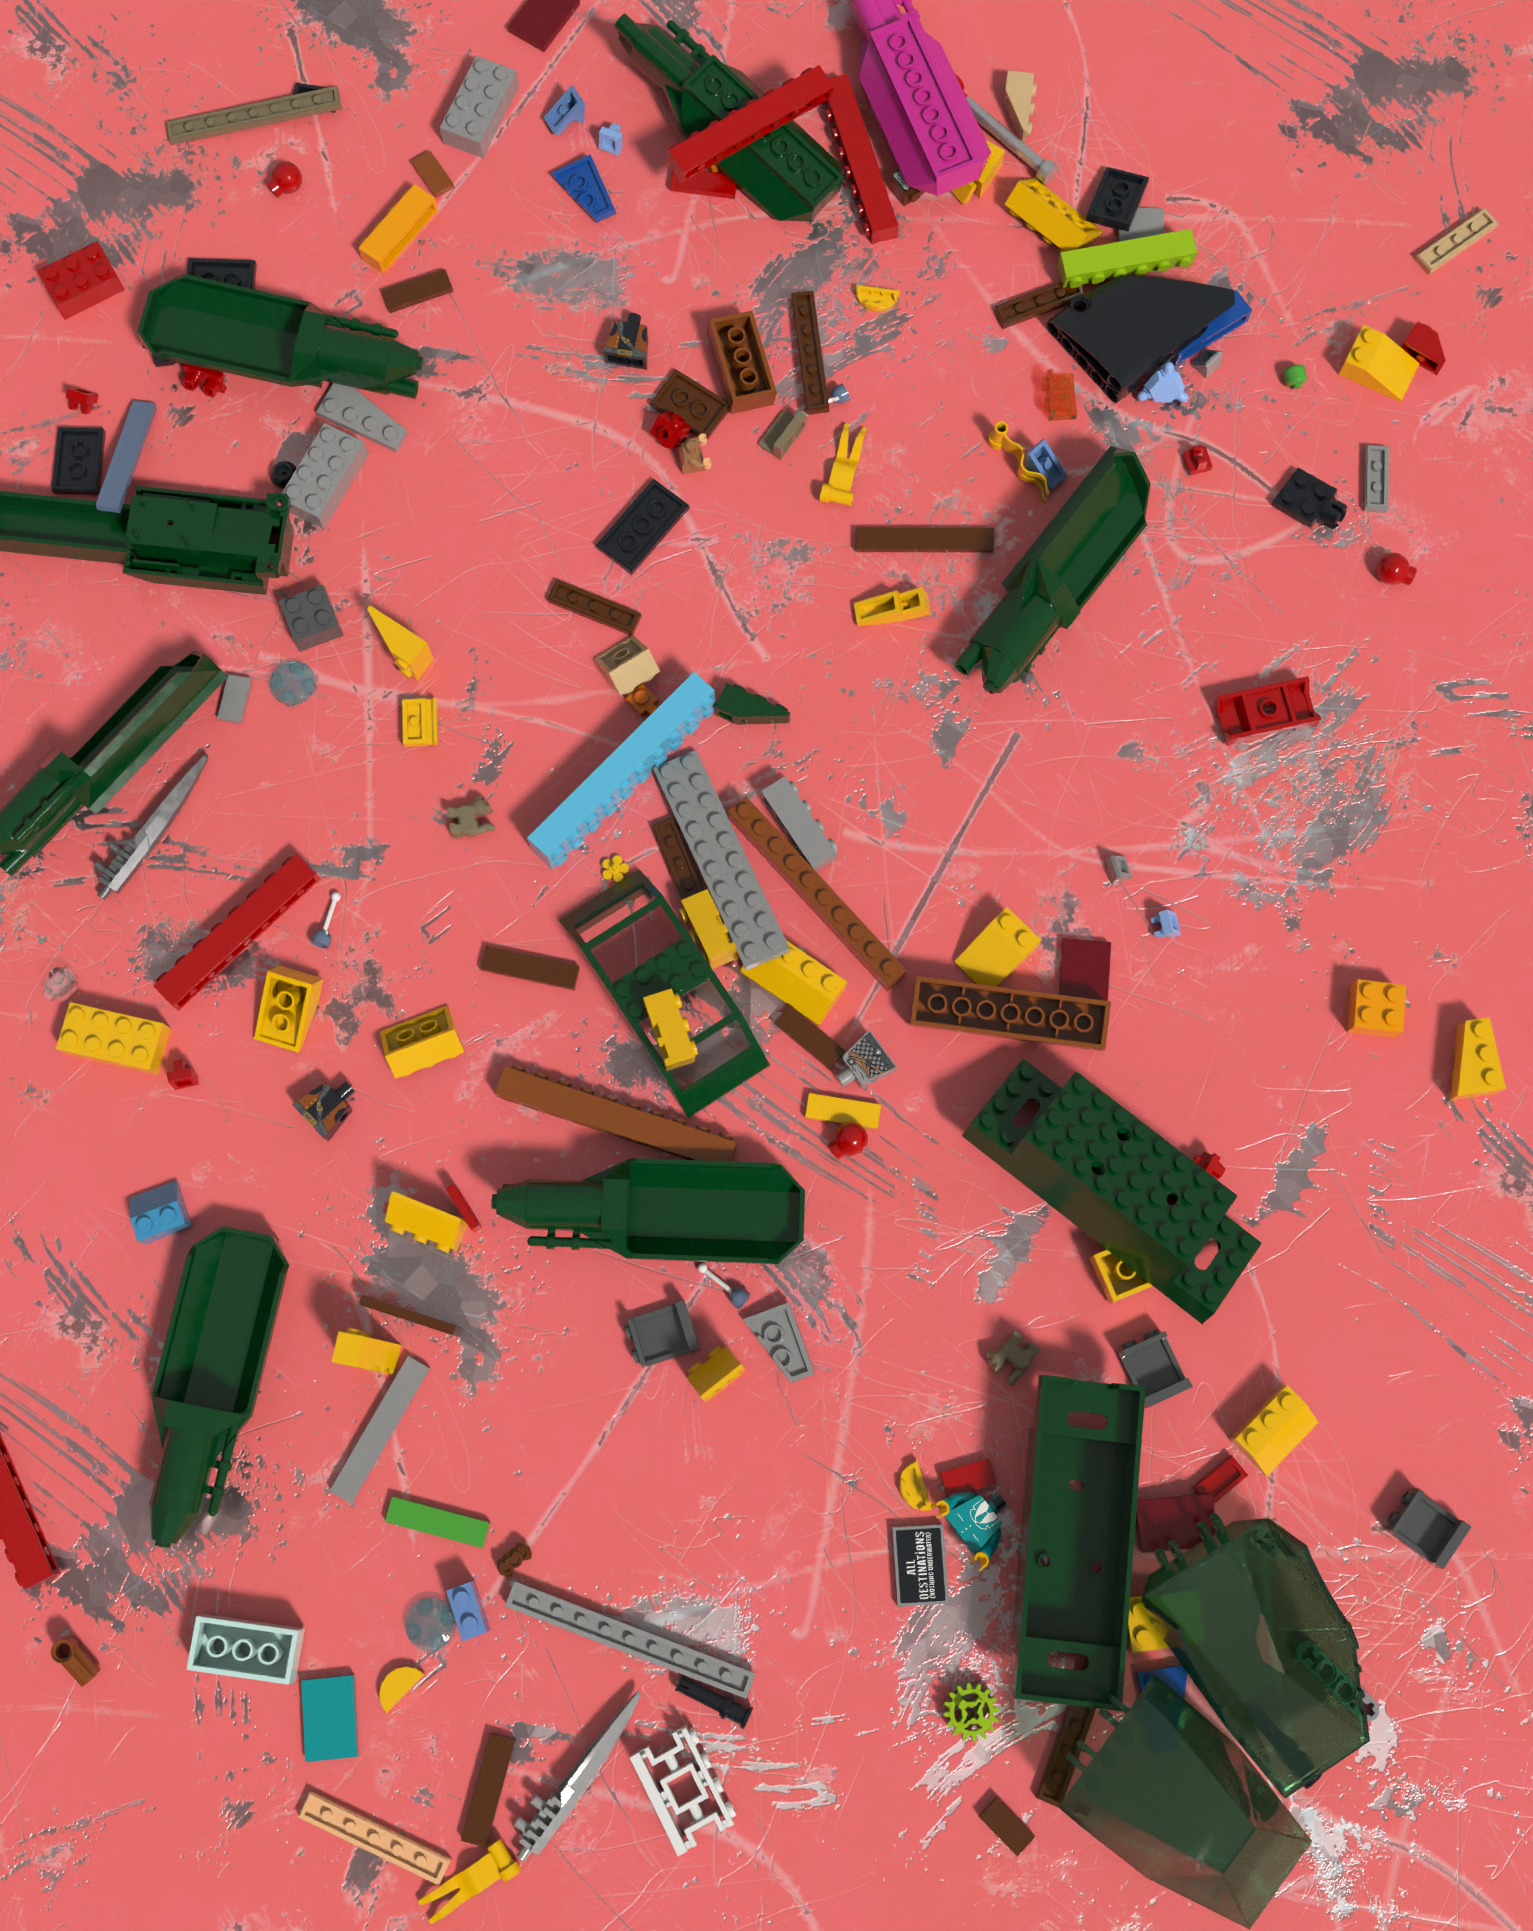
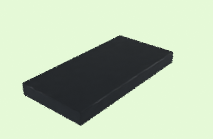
[596,479,690,575]

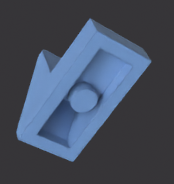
[543,85,585,136]
[1026,439,1068,490]

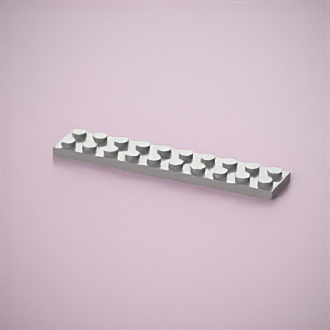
[653,750,790,971]

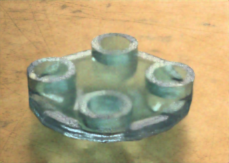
[270,661,317,707]
[405,1598,457,1651]

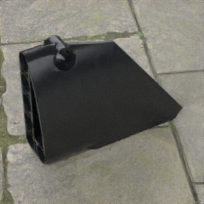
[1046,276,1235,403]

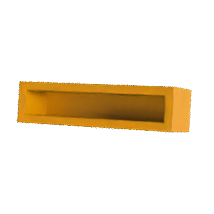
[358,184,438,274]

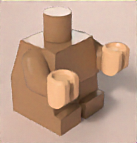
[678,433,711,474]

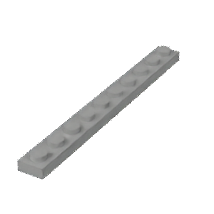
[505,1581,755,1699]

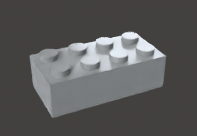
[439,56,519,158]
[281,423,369,529]

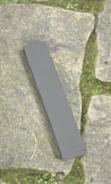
[330,1356,431,1504]

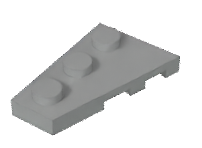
[742,1302,815,1383]

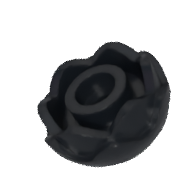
[270,461,297,489]

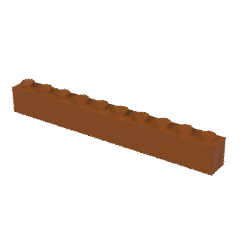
[728,796,907,992]
[494,1065,737,1162]

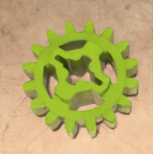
[943,1681,1000,1742]

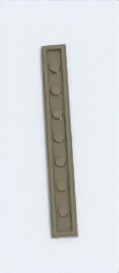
[166,86,342,145]

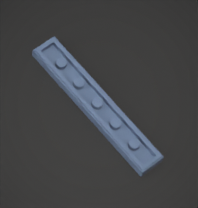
[96,401,157,513]

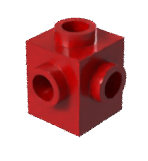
[650,411,691,449]

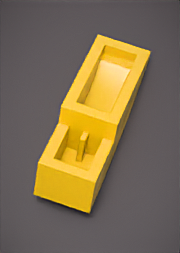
[854,587,931,626]

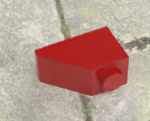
[1401,321,1446,375]

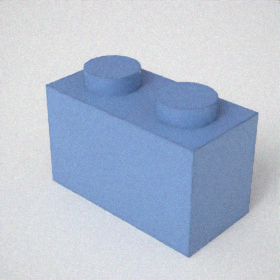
[446,1580,491,1642]

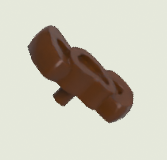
[496,1542,532,1577]

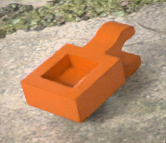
[625,684,659,718]

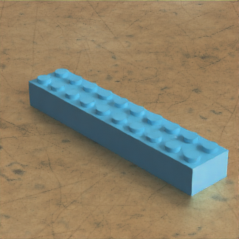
[527,672,716,870]

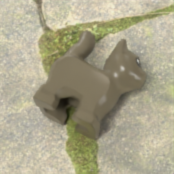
[447,796,495,839]
[986,1330,1040,1386]

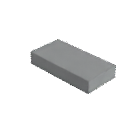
[217,674,253,724]

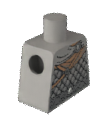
[835,1030,897,1088]

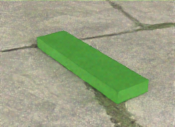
[385,1496,491,1548]

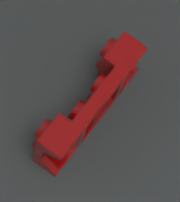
[1214,676,1321,746]

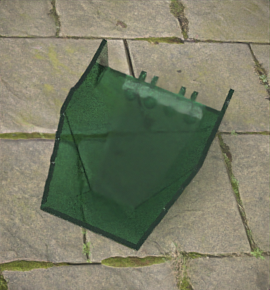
[1141,1513,1370,1798]
[1058,1675,1312,1930]

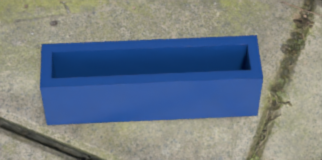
[1170,290,1252,366]

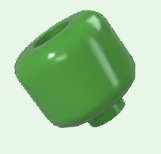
[1283,364,1307,389]

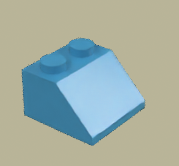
[130,1180,193,1244]

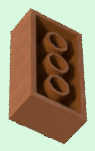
[706,311,777,414]

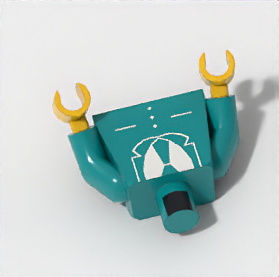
[930,1491,1007,1571]

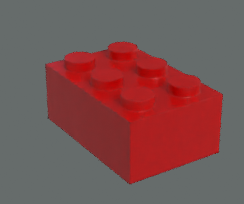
[37,241,125,320]

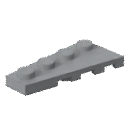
[316,383,408,453]

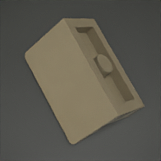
[759,410,807,460]

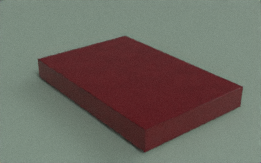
[508,0,580,52]
[1059,938,1111,1001]
[1137,1493,1219,1553]

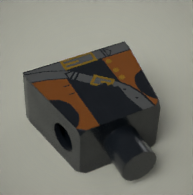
[603,313,648,370]
[292,1081,355,1141]

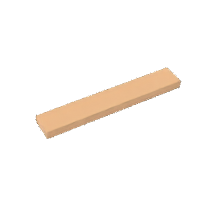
[298,1791,452,1885]

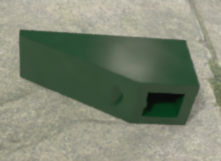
[714,683,790,725]

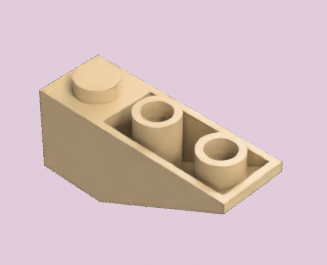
[1003,70,1037,143]

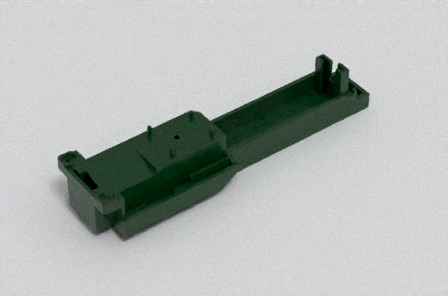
[0,486,294,595]

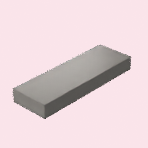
[1363,445,1389,513]

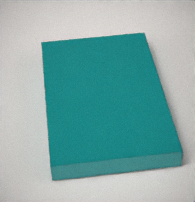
[301,1675,359,1762]

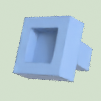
[599,123,623,156]
[1151,909,1181,938]

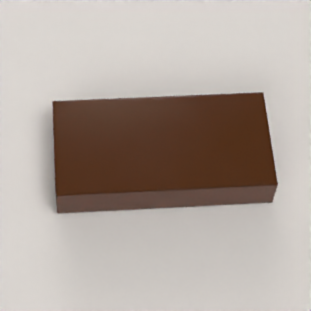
[979,1796,1035,1857]

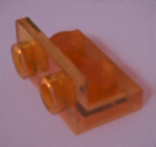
[1042,369,1077,421]

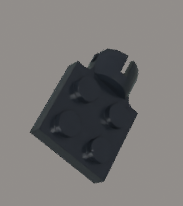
[1272,467,1347,529]

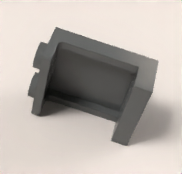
[624,1300,700,1368]
[1117,1329,1193,1408]
[1385,1488,1472,1569]

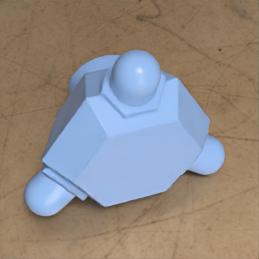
[1137,362,1188,403]

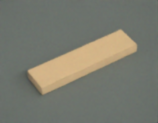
[1415,208,1499,275]

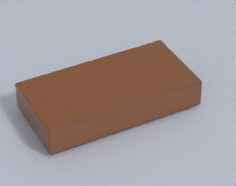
[411,151,454,198]

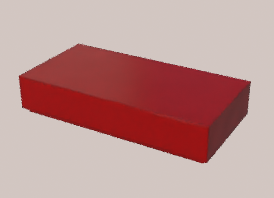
[445,1184,482,1232]
[1192,1455,1248,1504]
[940,1458,996,1497]

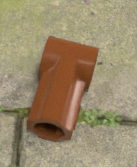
[50,1636,101,1687]

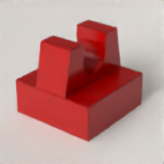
[66,387,99,414]
[1182,445,1213,476]
[167,1059,199,1090]

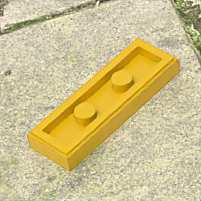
[805,1093,881,1130]

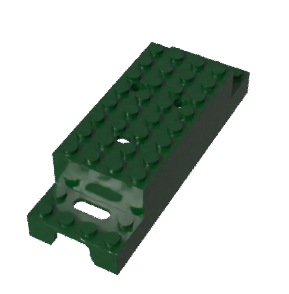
[962,1059,1262,1324]
[1012,1375,1146,1711]

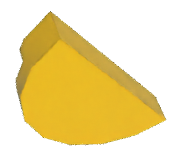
[855,285,900,312]
[899,1460,933,1511]
[379,1666,425,1713]

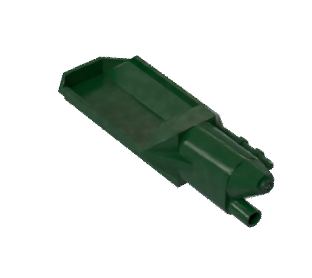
[614,14,845,221]
[137,274,424,399]
[954,446,1151,694]
[0,651,228,877]
[491,1158,805,1265]
[149,1226,289,1548]

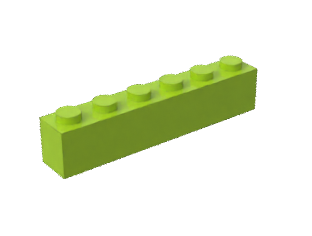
[1057,229,1198,288]

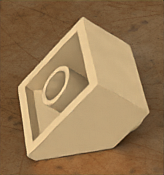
[594,635,660,696]

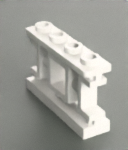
[630,1724,737,1856]

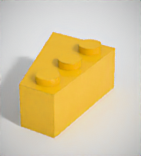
[679,889,737,970]

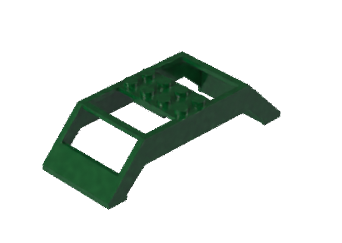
[559,869,770,1119]

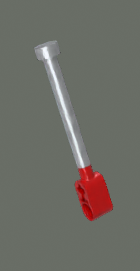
[955,74,1059,185]

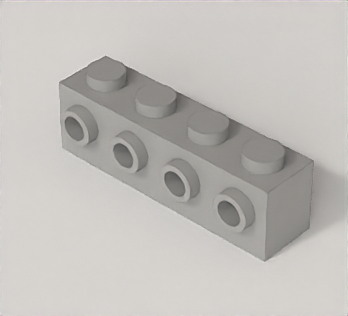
[761,776,838,872]

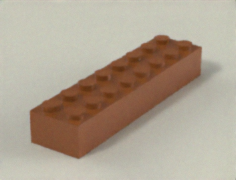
[909,976,1111,1051]

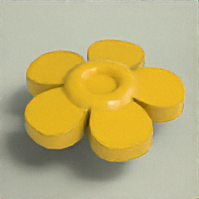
[602,855,629,882]

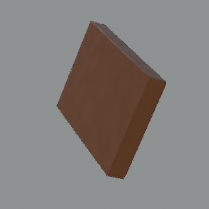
[650,369,729,440]

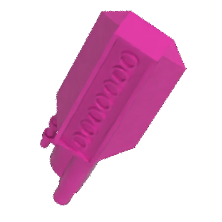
[847,0,991,196]

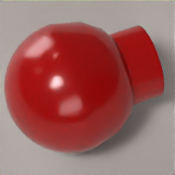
[266,162,302,198]
[1377,553,1417,585]
[828,1122,868,1160]

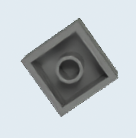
[279,585,344,652]

